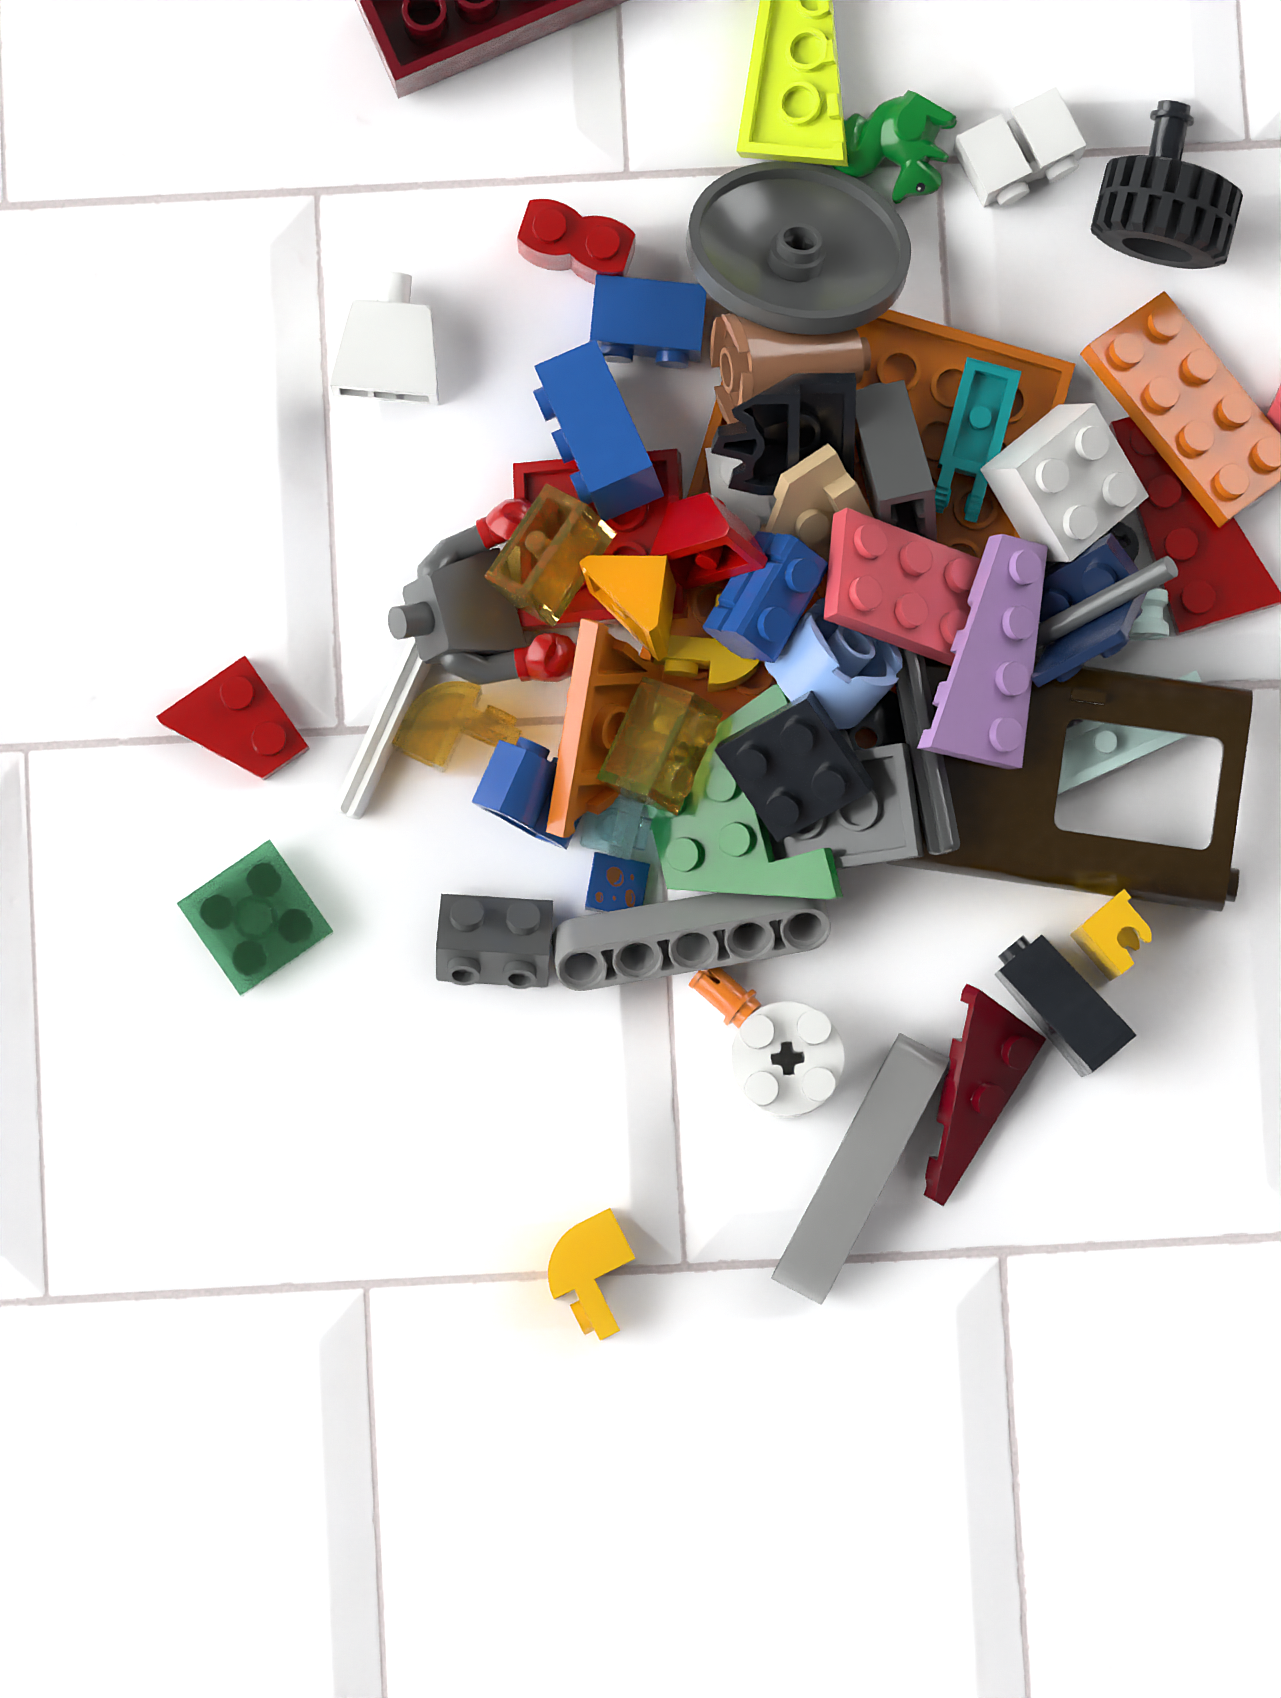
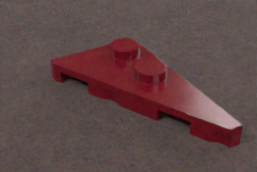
[923,983,1046,1207]

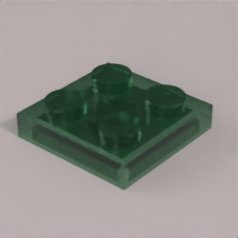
[176,839,335,997]

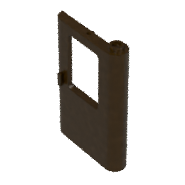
[886,656,1253,912]

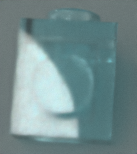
[580,797,653,860]

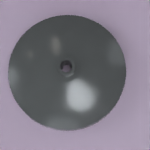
[686,161,911,335]

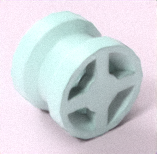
[1128,588,1169,641]

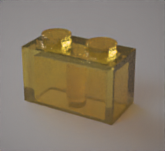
[484,483,616,627]
[596,676,723,816]

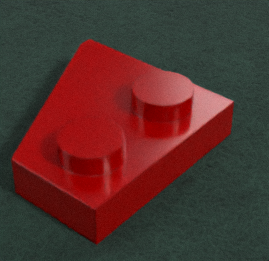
[156,655,310,781]

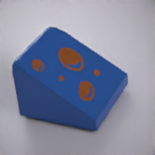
[585,852,650,913]

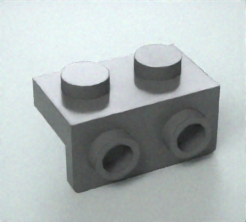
[436,893,553,989]

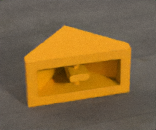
[579,555,676,662]

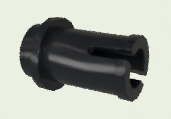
[1149,100,1194,160]

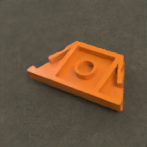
[546,618,663,838]

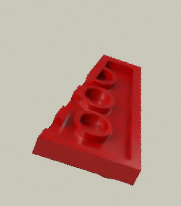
[1109,416,1281,636]

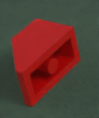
[649,492,768,590]

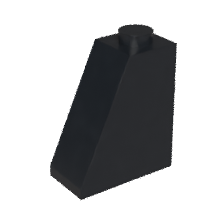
[994,934,1137,1078]

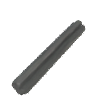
[895,646,960,855]

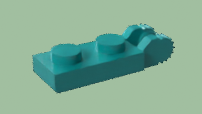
[935,357,1022,523]

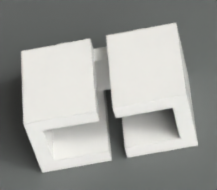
[953,87,1087,207]

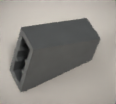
[855,380,937,542]

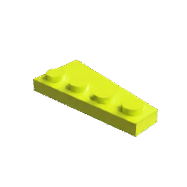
[736,0,848,167]

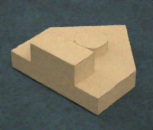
[760,444,874,562]

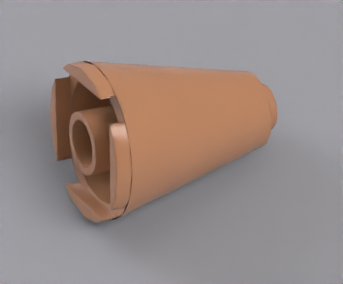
[710,312,871,424]

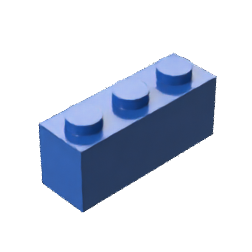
[533,339,664,523]

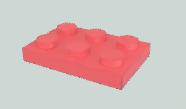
[823,508,981,666]

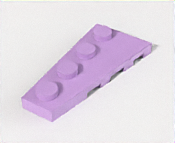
[917,534,1048,769]

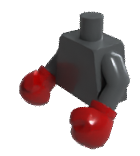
[388,497,577,685]

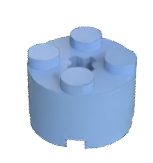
[765,598,902,729]

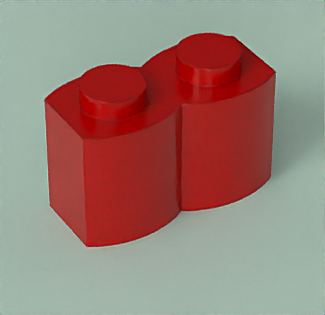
[517,198,636,285]

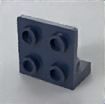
[1031,533,1147,687]

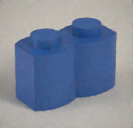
[471,737,582,850]

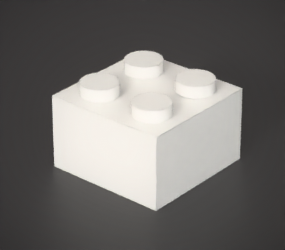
[980,403,1149,562]

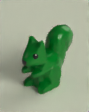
[832,90,958,204]

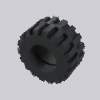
[1090,155,1243,269]

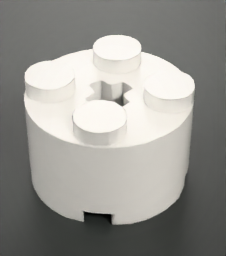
[729,1001,845,1118]

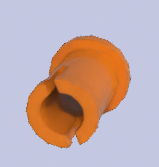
[688,967,762,1029]

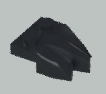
[711,373,856,496]

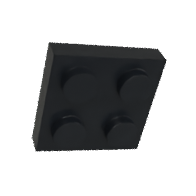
[714,690,874,842]

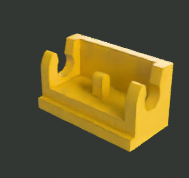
[1070,889,1152,981]

